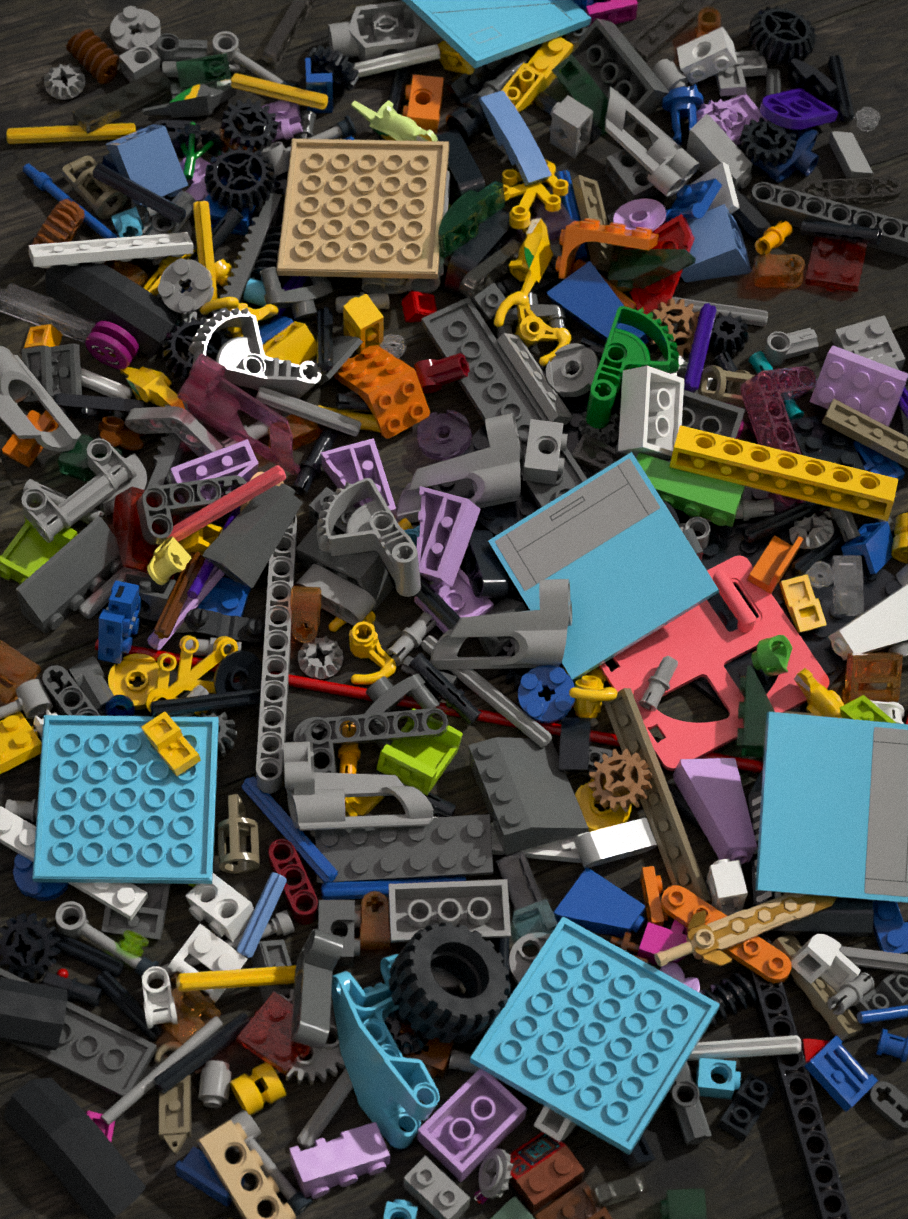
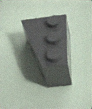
[296,525,394,612]

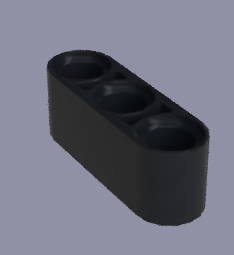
[462,530,509,599]

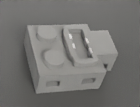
[832,315,905,371]

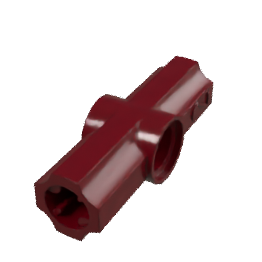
[414,353,470,394]

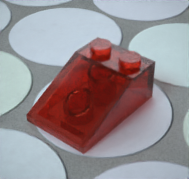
[113,486,180,580]

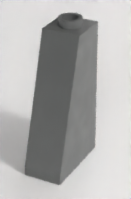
[202,483,302,588]

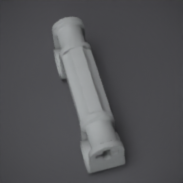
[21,439,137,543]

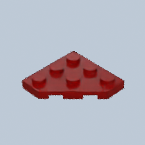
[614,214,695,315]

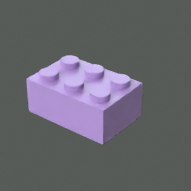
[810,346,908,427]
[417,1069,526,1182]

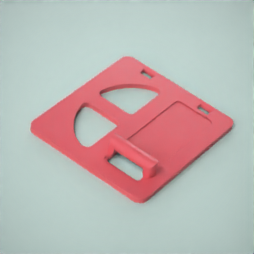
[598,556,829,771]

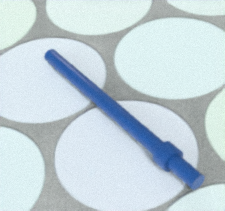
[23,164,119,239]

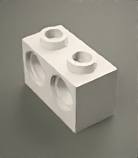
[705,859,747,916]
[186,873,254,942]

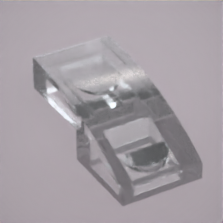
[832,555,864,616]

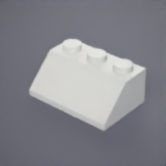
[618,366,684,459]

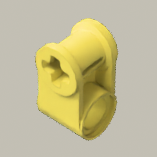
[147,536,191,585]

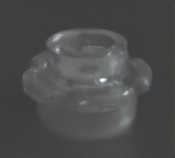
[855,107,880,131]
[380,334,407,358]
[806,561,834,588]

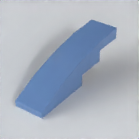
[479,90,551,186]

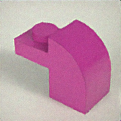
[637,919,688,965]

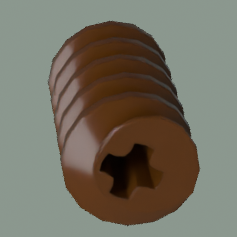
[66,29,120,84]

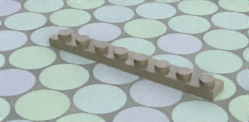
[603,688,712,903]

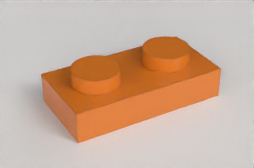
[640,866,668,927]

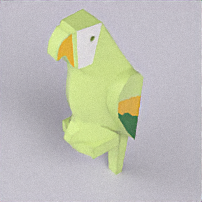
[351,100,438,141]

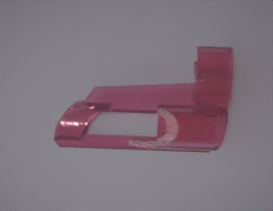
[177,353,300,475]

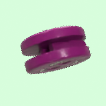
[85,321,139,369]

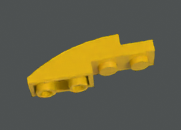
[501,37,573,112]

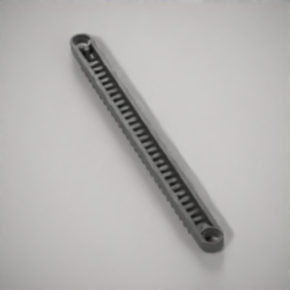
[146,193,284,507]

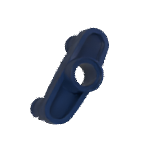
[751,127,819,183]

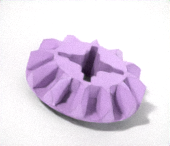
[696,99,738,132]

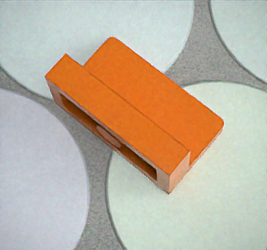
[2,410,59,467]
[747,535,804,594]

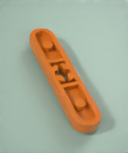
[661,885,791,983]

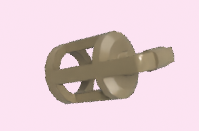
[62,156,127,219]
[698,365,768,408]
[218,794,260,874]

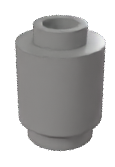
[652,59,688,91]
[198,1060,232,1108]

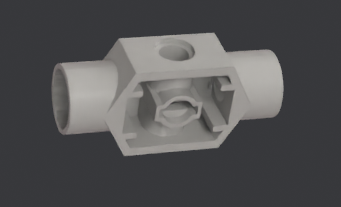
[328,1,444,62]

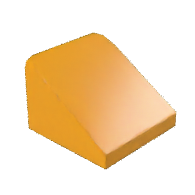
[24,324,62,348]

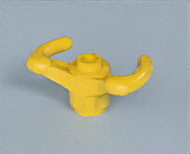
[494,291,571,366]
[200,297,278,338]
[328,610,396,685]
[561,666,618,718]

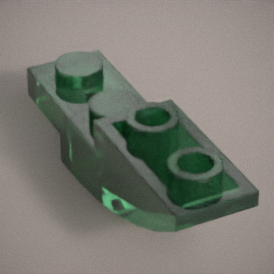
[438,181,505,258]

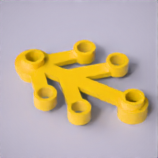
[494,159,568,229]
[145,635,238,716]

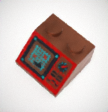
[509,1132,585,1214]

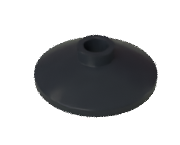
[214,650,262,694]

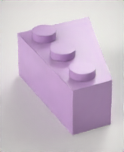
[320,438,398,523]
[170,439,258,517]
[417,486,481,587]
[289,1122,390,1199]

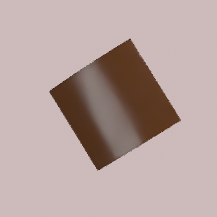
[532,1181,612,1219]

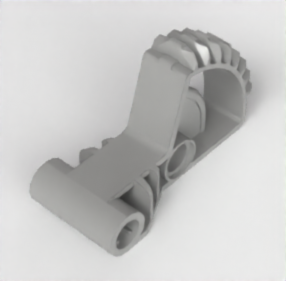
[188,308,322,399]
[316,478,421,597]

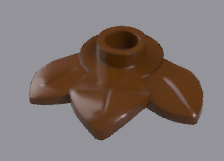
[98,416,145,451]

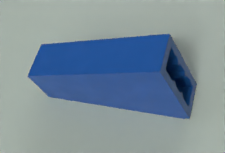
[547,261,648,344]

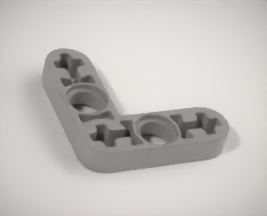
[125,406,224,457]

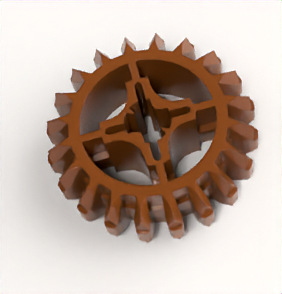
[29,199,85,269]

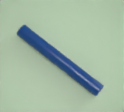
[857,1005,908,1024]

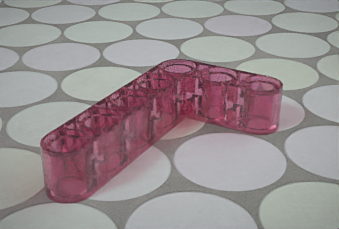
[740,366,817,506]

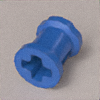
[876,1029,908,1063]

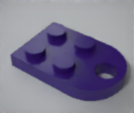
[760,88,838,129]

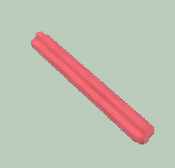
[167,465,286,542]

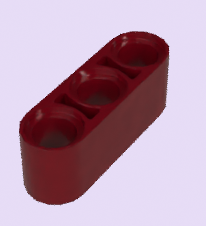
[268,839,318,925]

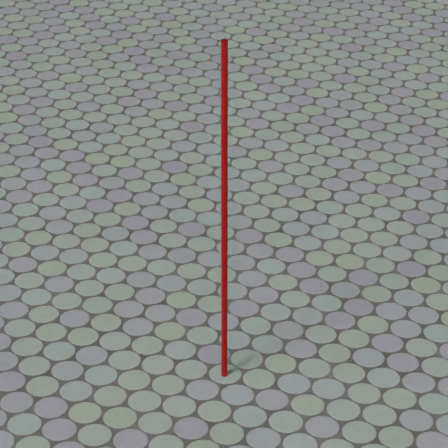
[95,639,763,773]

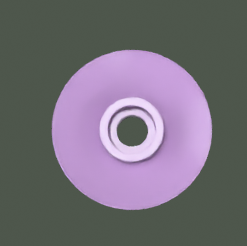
[613,199,666,231]

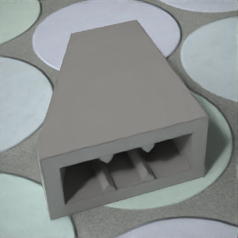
[686,114,752,190]

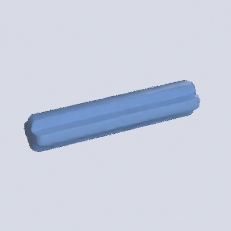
[237,873,287,958]

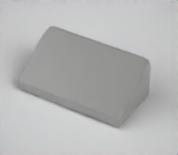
[828,131,873,183]

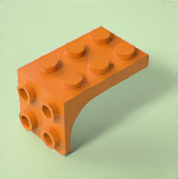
[556,218,658,279]
[333,345,430,439]

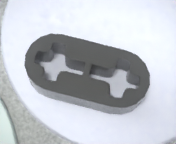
[868,1081,908,1132]

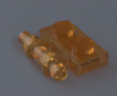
[142,972,221,1045]

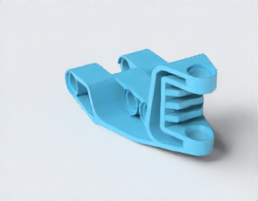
[331,954,440,1149]

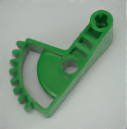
[586,306,679,429]

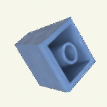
[106,124,188,208]
[681,204,752,282]

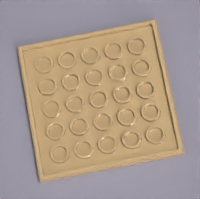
[277,139,449,279]

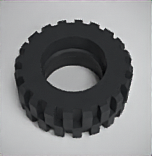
[389,922,510,1044]

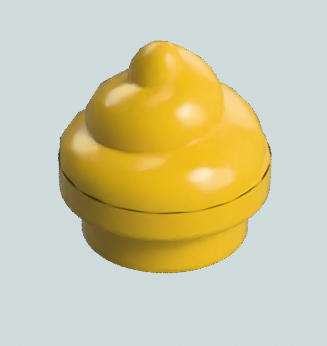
[214,259,232,287]

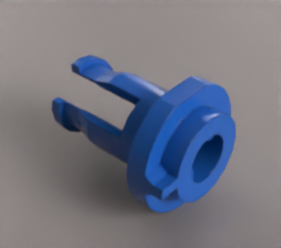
[662,85,703,145]

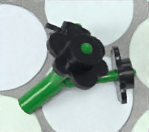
[171,122,224,180]

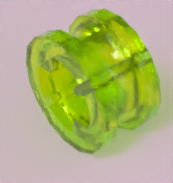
[118,930,149,956]

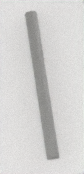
[101,1016,223,1126]

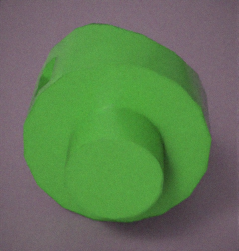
[752,635,792,677]

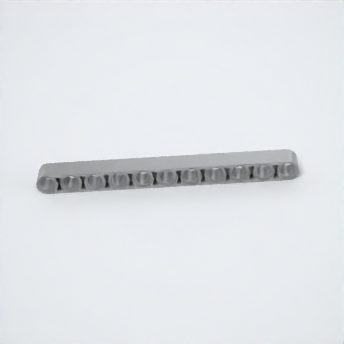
[256,515,297,794]

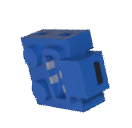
[98,580,141,664]

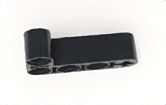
[435,128,488,223]
[444,207,517,299]

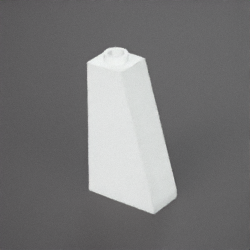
[828,584,908,660]

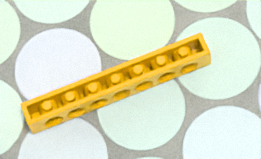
[669,425,898,521]

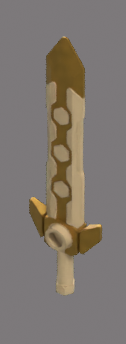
[655,893,837,966]

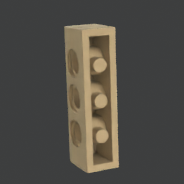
[196,1120,296,1219]

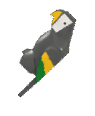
[143,76,237,118]

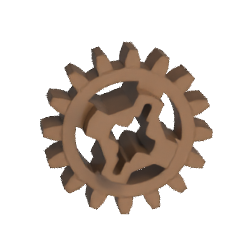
[649,299,700,356]
[588,749,653,812]

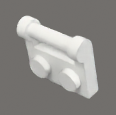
[168,924,248,1003]

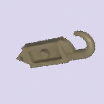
[154,1042,191,1156]

